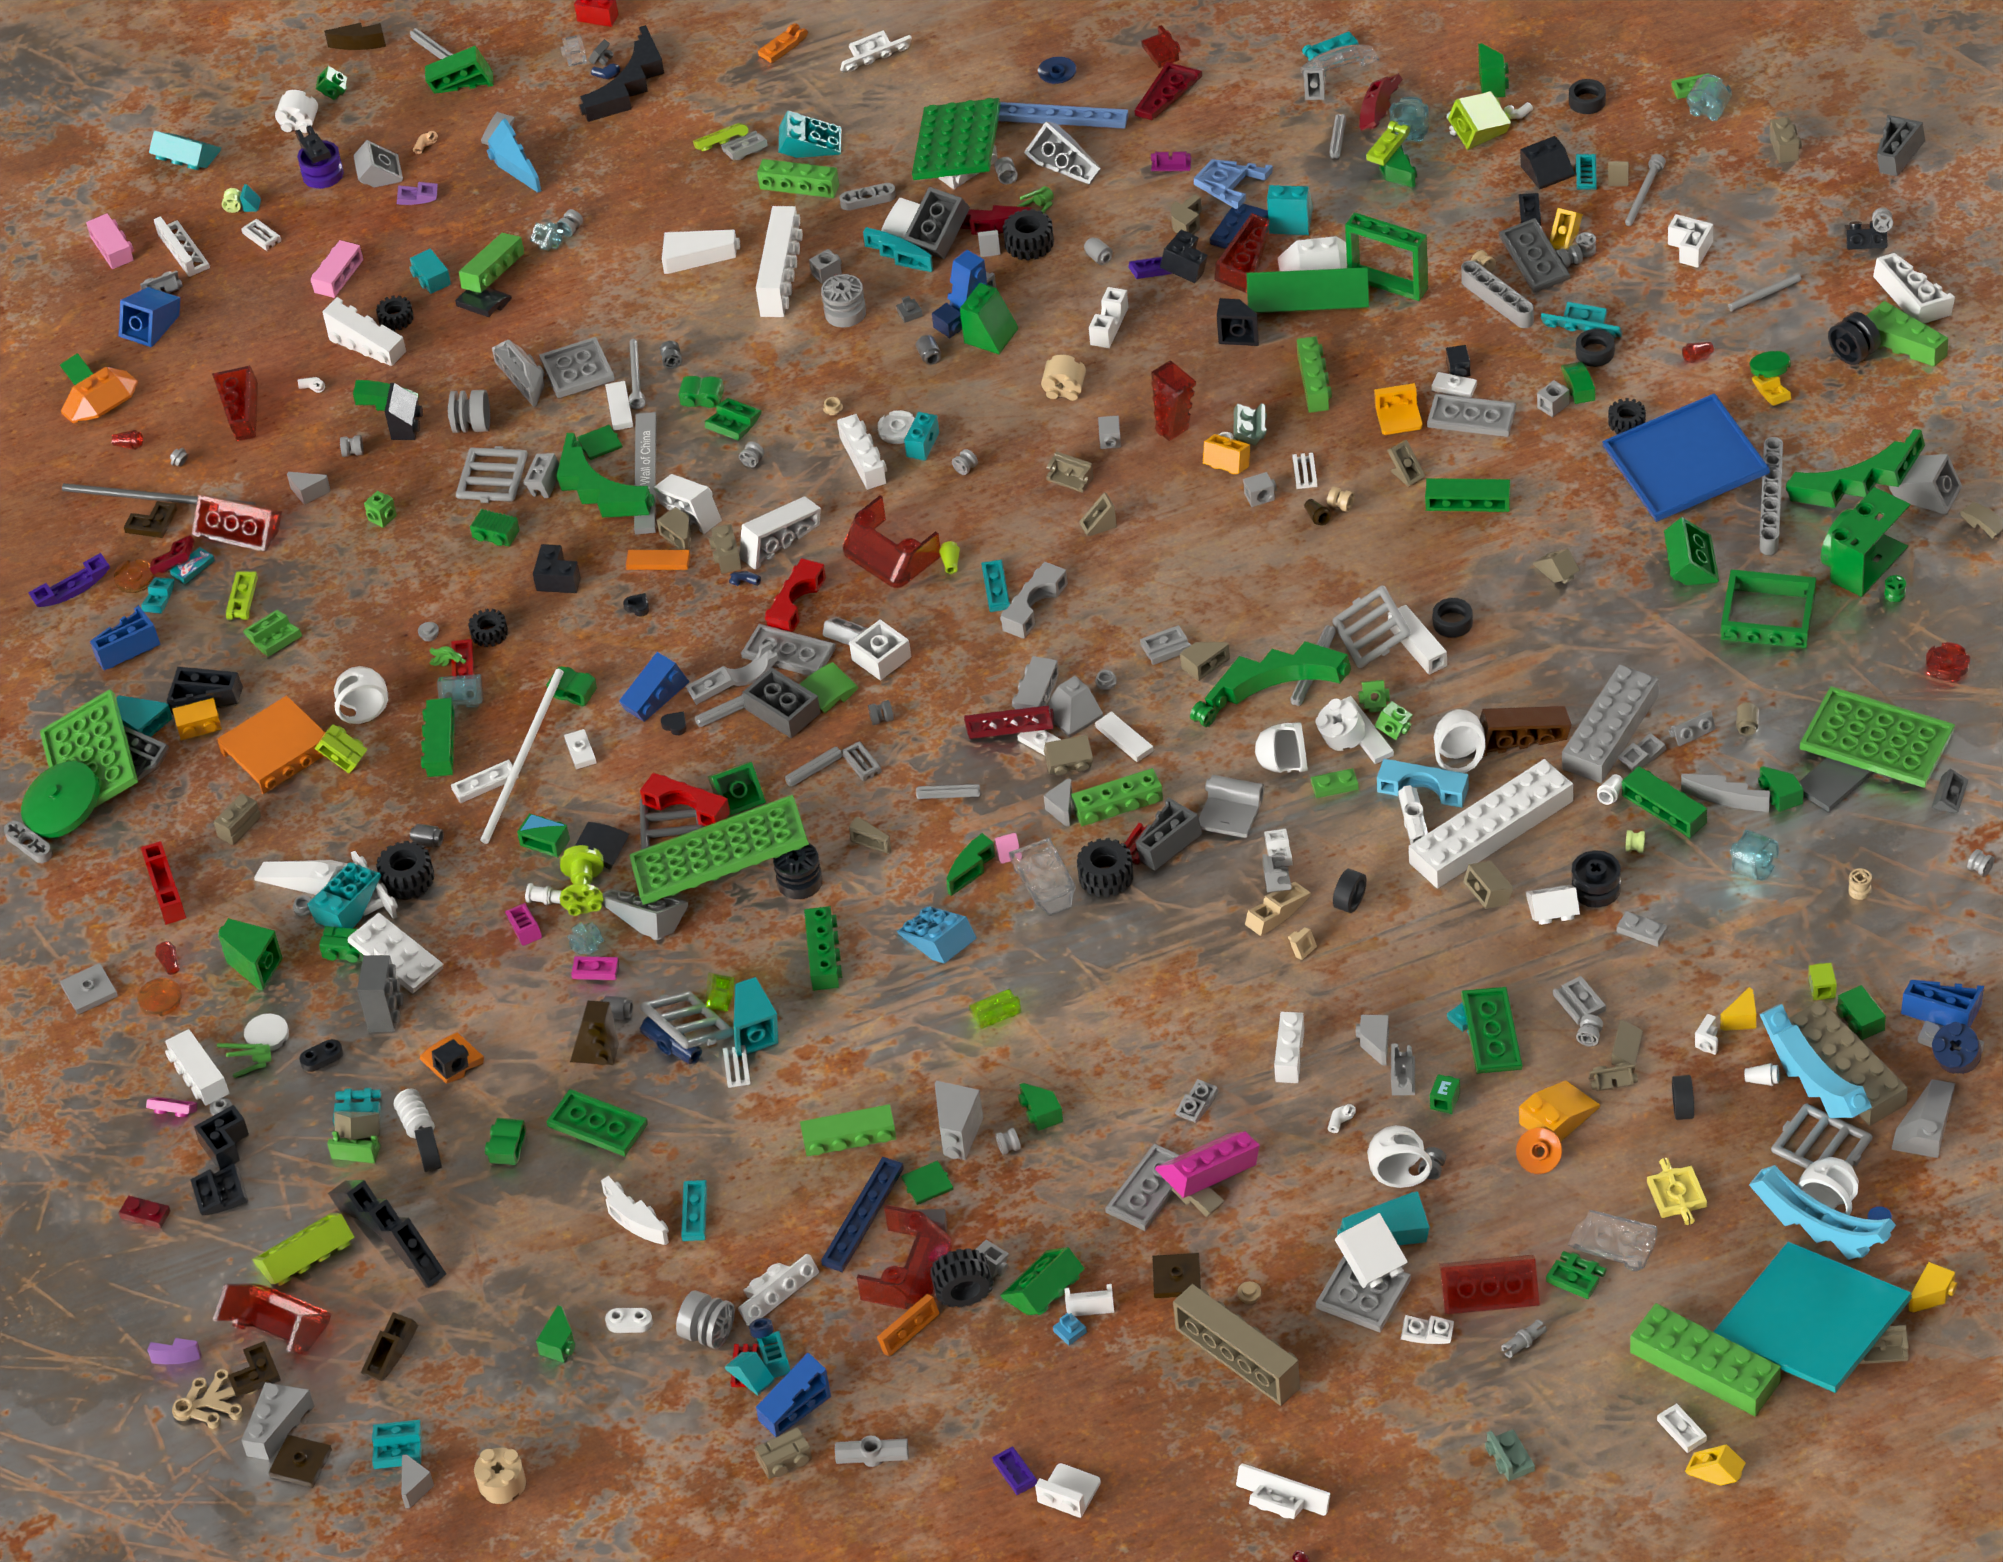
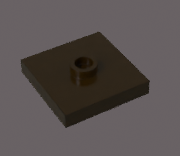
[1152,1253,1201,1298]
[268,1435,332,1488]

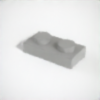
[1617,911,1667,947]

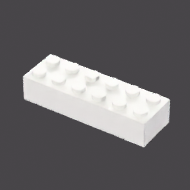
[756,206,803,317]

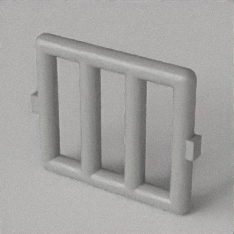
[456,446,528,503]
[1332,585,1410,668]
[640,991,734,1049]
[1771,1104,1872,1169]

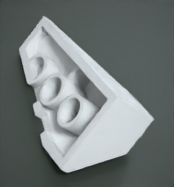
[254,860,347,895]

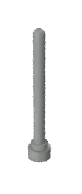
[1625,154,1666,226]
[629,339,645,409]

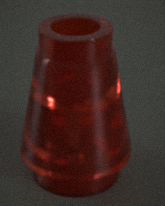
[1682,341,1714,363]
[111,430,143,450]
[155,941,180,975]

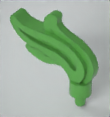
[429,646,466,666]

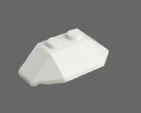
[1278,236,1347,271]

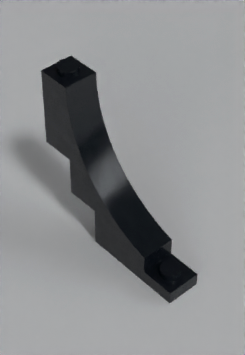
[579,25,664,122]
[328,1180,446,1288]

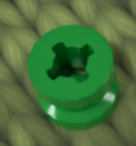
[1884,575,1906,602]
[1190,701,1217,728]

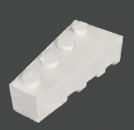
[1873,253,1955,323]
[323,297,406,366]
[739,496,821,570]

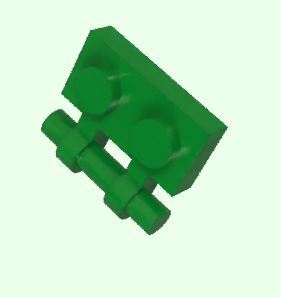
[1546,1251,1607,1300]

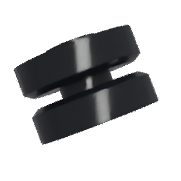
[1828,311,1881,365]
[1571,850,1621,908]

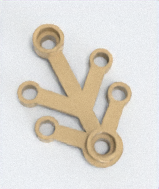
[172,1369,259,1429]

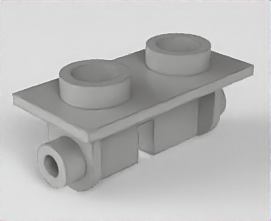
[140,271,183,294]
[1669,710,1716,746]

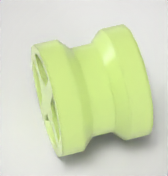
[222,188,241,213]
[1626,830,1645,853]

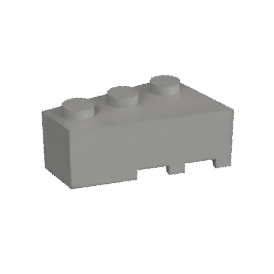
[242,1382,314,1460]

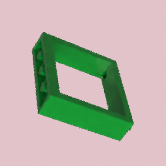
[1345,212,1428,301]
[1721,569,1816,648]

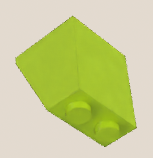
[1448,92,1511,150]

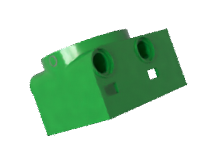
[1821,487,1911,597]

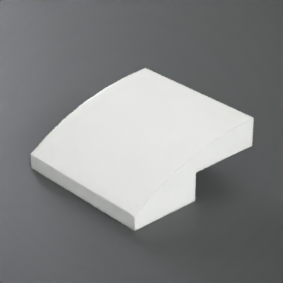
[881,198,920,239]

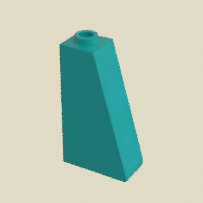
[1337,1191,1430,1245]

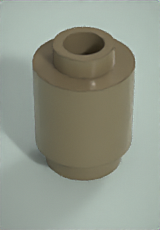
[1736,702,1759,736]

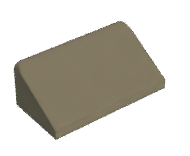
[1612,1020,1643,1065]

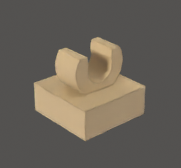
[1288,927,1317,960]

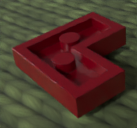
[149,535,195,575]

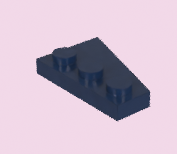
[1210,203,1268,250]

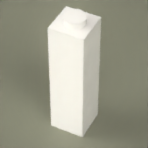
[1388,605,1447,675]

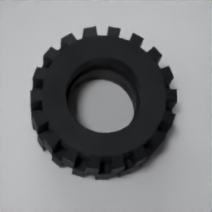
[1003,209,1054,260]
[1077,838,1134,897]
[376,841,435,899]
[930,1248,994,1308]

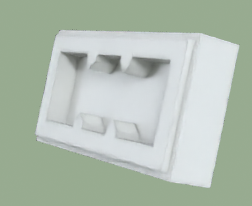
[1432,372,1477,398]
[564,729,596,769]
[1018,730,1061,756]

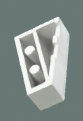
[653,474,722,534]

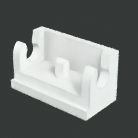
[1064,1284,1114,1316]

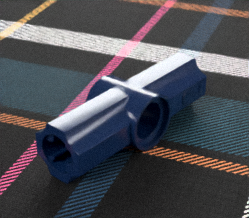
[640,1016,702,1065]

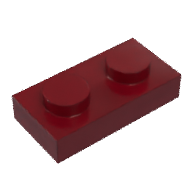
[118,1195,171,1229]

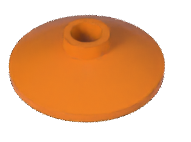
[1516,1128,1562,1174]

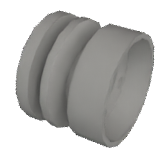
[821,274,866,328]
[448,390,490,433]
[676,1290,735,1349]

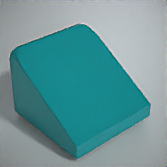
[240,184,261,212]

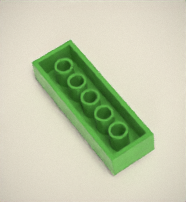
[1630,1303,1781,1416]

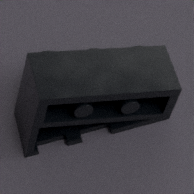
[166,667,243,715]

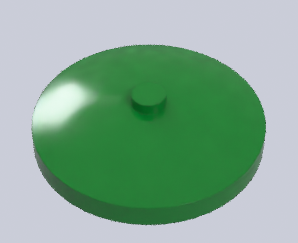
[21,761,100,838]

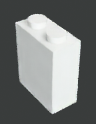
[1335,1213,1408,1289]

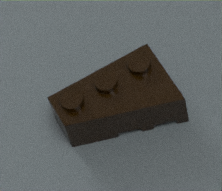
[570,1000,619,1065]

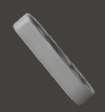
[839,183,896,210]
[4,821,53,863]

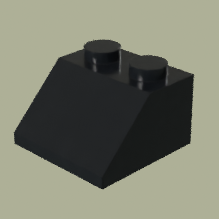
[1520,136,1574,190]
[1216,298,1259,346]
[385,383,423,440]

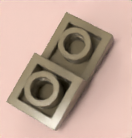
[1959,502,2003,539]
[1171,1187,1224,1217]

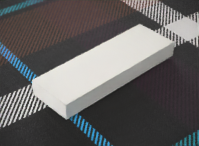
[605,381,633,430]
[1095,712,1154,762]
[451,760,519,803]

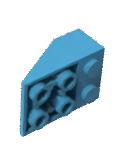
[897,906,977,964]

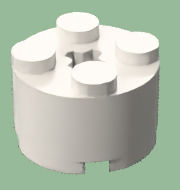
[275,90,318,133]
[1315,699,1366,751]

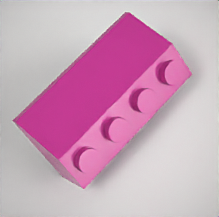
[1155,1131,1260,1198]

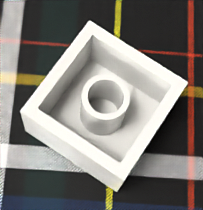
[849,620,911,681]

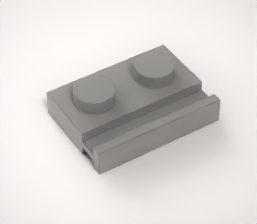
[721,130,768,160]
[1140,625,1191,665]
[1553,976,1606,1025]

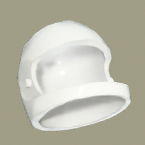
[334,666,388,724]
[1434,709,1485,773]
[1255,722,1308,773]
[1367,1125,1432,1188]
[1797,1157,1859,1215]

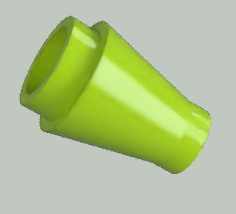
[939,541,960,574]

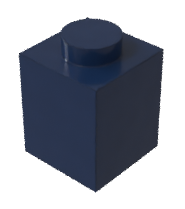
[932,303,962,339]

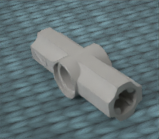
[835,1435,909,1467]

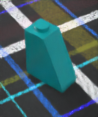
[116,695,173,737]

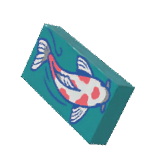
[170,547,215,584]

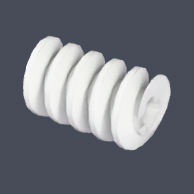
[393,1088,435,1139]

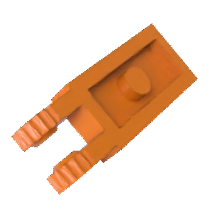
[758,23,808,63]

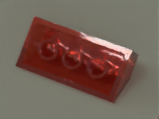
[191,495,282,552]
[1439,1255,1540,1315]

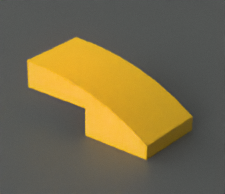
[1752,374,1791,406]

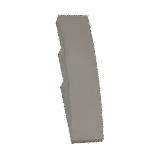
[1681,774,1770,812]

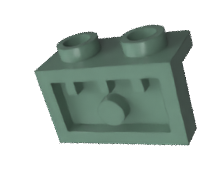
[1233,403,1267,446]
[1485,1429,1535,1481]

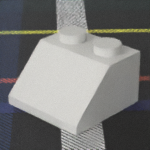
[1526,884,1580,924]

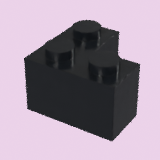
[1160,229,1208,283]
[533,544,581,593]
[194,1105,249,1170]

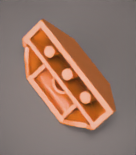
[61,367,138,423]

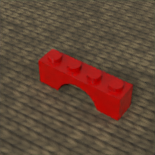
[765,558,826,632]
[640,772,730,826]
[140,841,186,925]

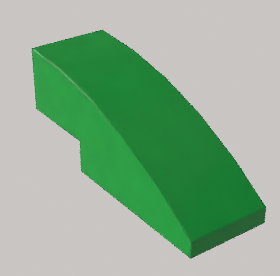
[1561,362,1595,404]
[353,380,419,411]
[946,833,995,896]

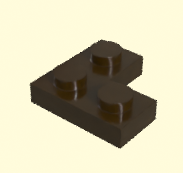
[124,501,177,538]
[228,1341,281,1398]

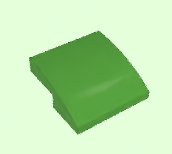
[243,610,302,657]
[799,662,859,713]

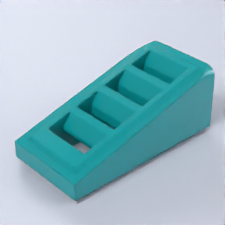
[1576,154,1597,190]
[757,1331,791,1378]

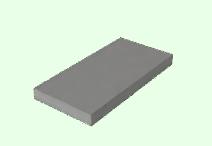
[1427,394,1516,437]
[741,624,836,676]
[1105,1144,1180,1231]

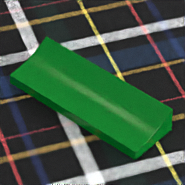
[1247,267,1369,313]

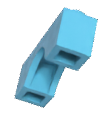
[1377,759,1469,808]

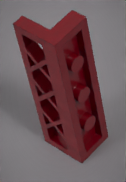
[964,705,1054,739]

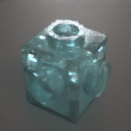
[530,221,564,251]
[567,922,605,955]

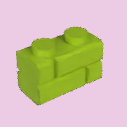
[315,724,367,773]

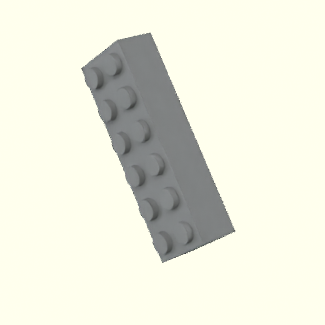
[1562,664,1659,783]

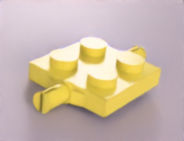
[1647,1158,1707,1225]

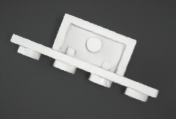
[840,30,912,73]
[351,851,398,919]
[738,1254,819,1326]
[1236,1463,1330,1519]

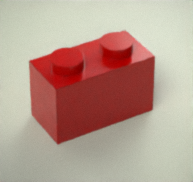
[574,0,619,27]

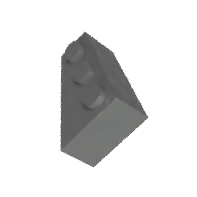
[1877,115,1925,176]
[1135,797,1202,870]

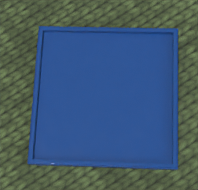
[1602,393,1770,522]

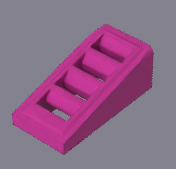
[505,903,542,946]

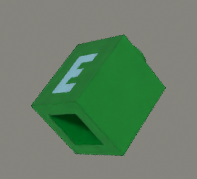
[1430,1074,1460,1114]

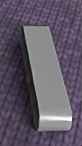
[1461,260,1534,328]

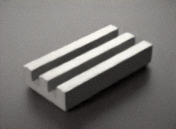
[841,741,882,782]

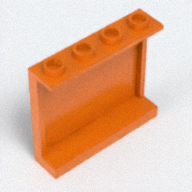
[217,695,325,794]

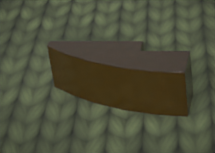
[324,23,386,50]
[361,1312,419,1381]

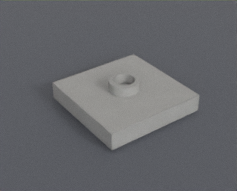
[60,963,118,1015]

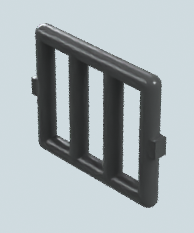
[639,799,705,850]

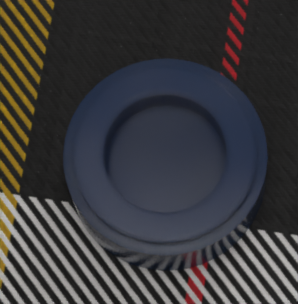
[749,1318,774,1338]

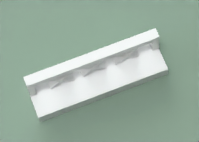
[154,216,210,277]

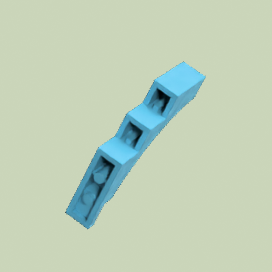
[1760,1004,1872,1118]

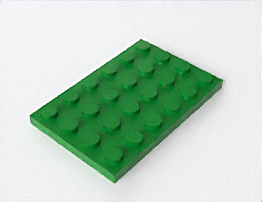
[912,98,1001,180]

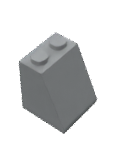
[1889,454,1962,514]
[935,1081,983,1160]

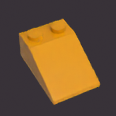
[1519,1080,1600,1142]

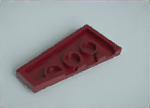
[1134,62,1202,120]

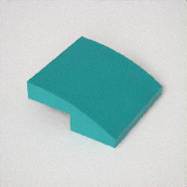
[372,1420,422,1469]

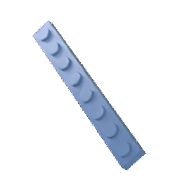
[998,102,1129,128]

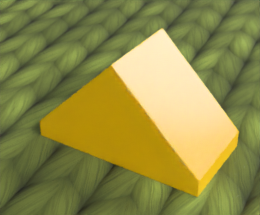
[1720,987,1756,1031]

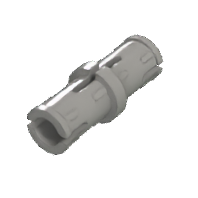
[1501,1320,1547,1358]

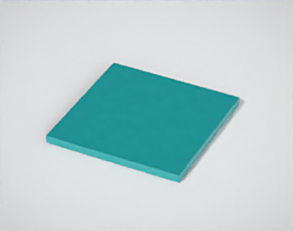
[1713,1242,1912,1393]

